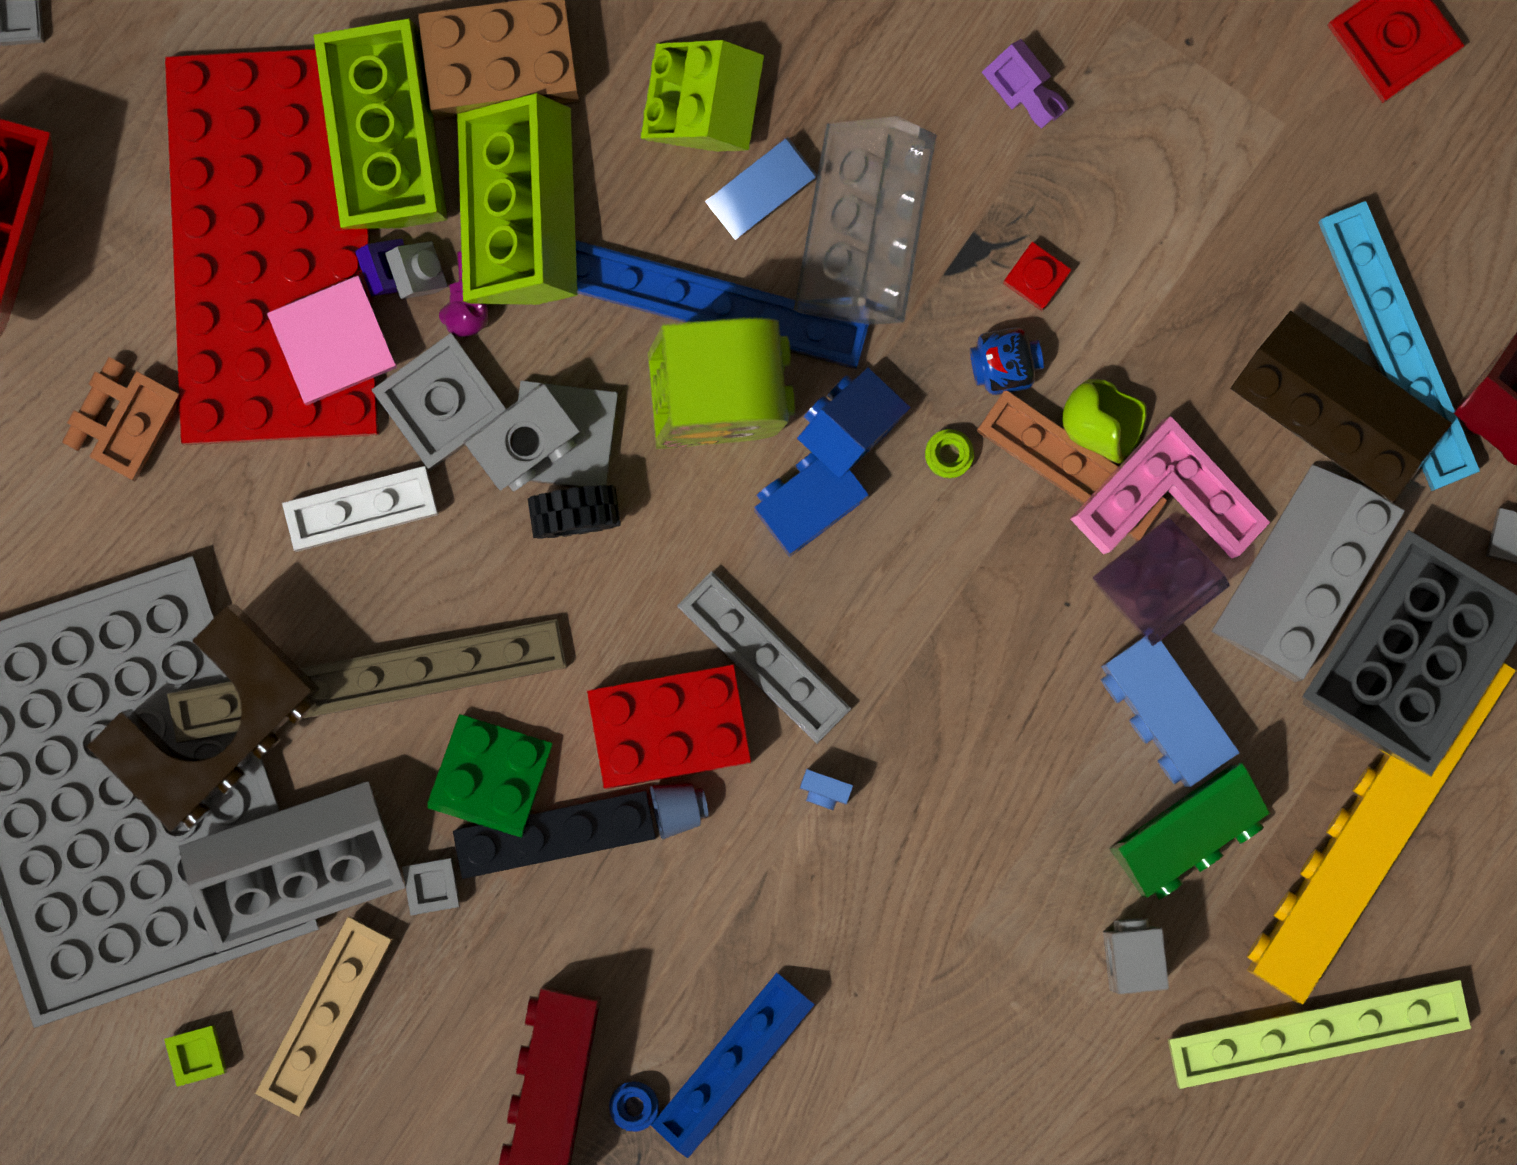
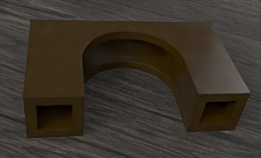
[86,604,320,832]

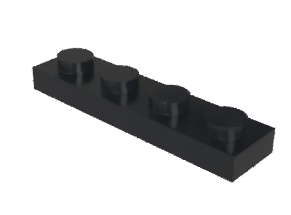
[453,791,656,879]

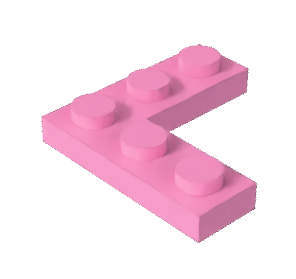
[1070,416,1270,559]

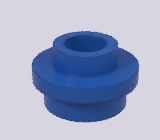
[609,1082,659,1132]

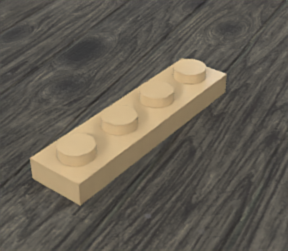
[255,916,393,1117]

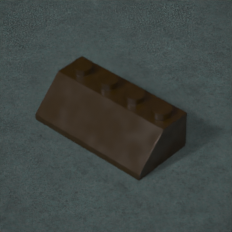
[1230,310,1452,504]

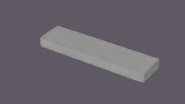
[677,571,851,744]

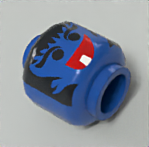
[970,327,1044,395]

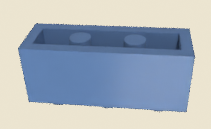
[1101,631,1239,787]

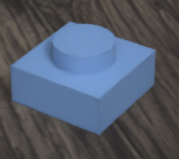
[799,769,853,810]

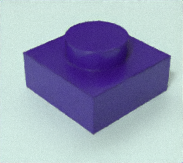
[355,238,404,297]

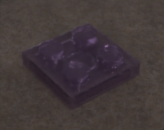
[1092,518,1230,646]

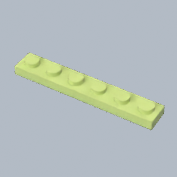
[1168,979,1471,1089]

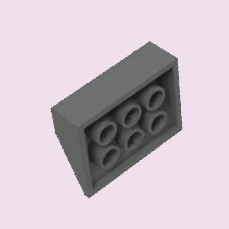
[1302,530,1517,777]

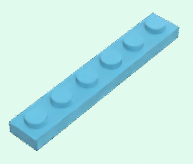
[1318,201,1480,491]

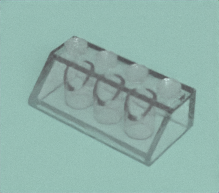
[794,116,936,325]

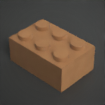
[418,0,579,121]

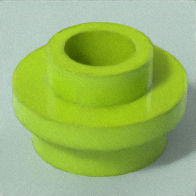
[925,429,974,479]

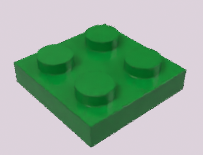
[428,714,553,838]

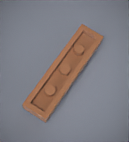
[977,391,1167,542]

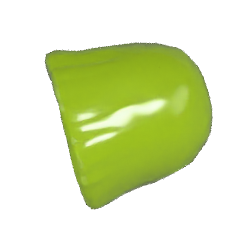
[1062,379,1147,463]

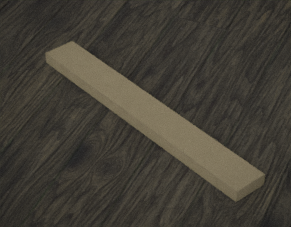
[167,619,566,743]

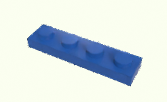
[651,973,815,1158]

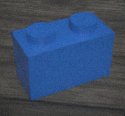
[797,368,911,479]
[754,453,869,558]

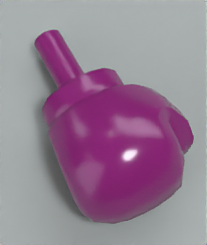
[439,251,489,337]

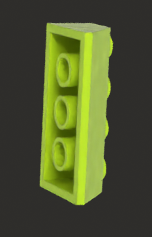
[313,18,448,229]
[457,93,578,305]

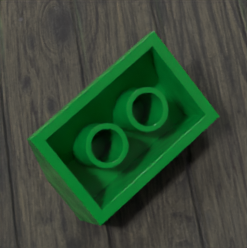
[1109,763,1270,900]

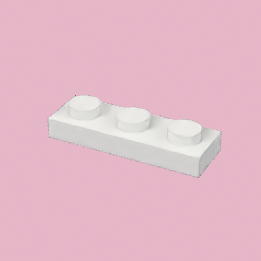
[282,466,439,552]

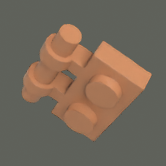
[62,357,181,482]

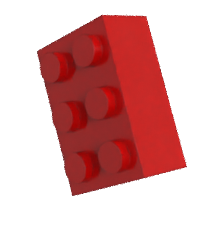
[587,665,751,789]

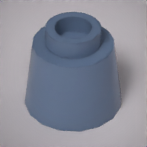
[650,783,708,840]

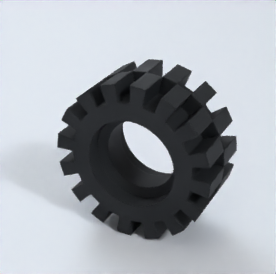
[528,485,621,539]

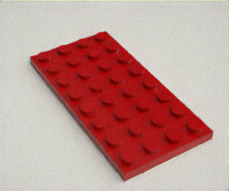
[165,49,379,445]

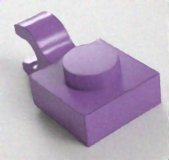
[982,39,1069,128]

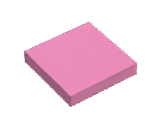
[267,276,397,406]

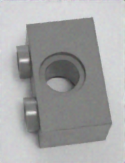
[463,383,579,492]
[1103,918,1169,994]

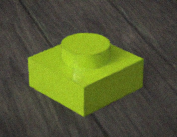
[164,1025,227,1087]

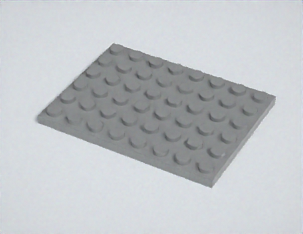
[0,556,320,1028]

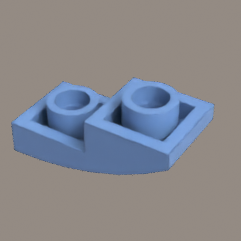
[705,137,818,240]

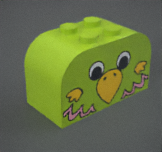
[648,319,795,449]

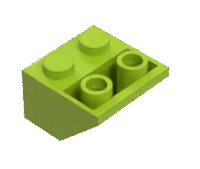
[640,40,764,151]

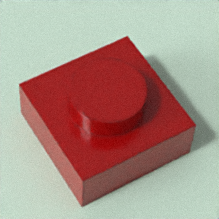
[1002,242,1072,311]

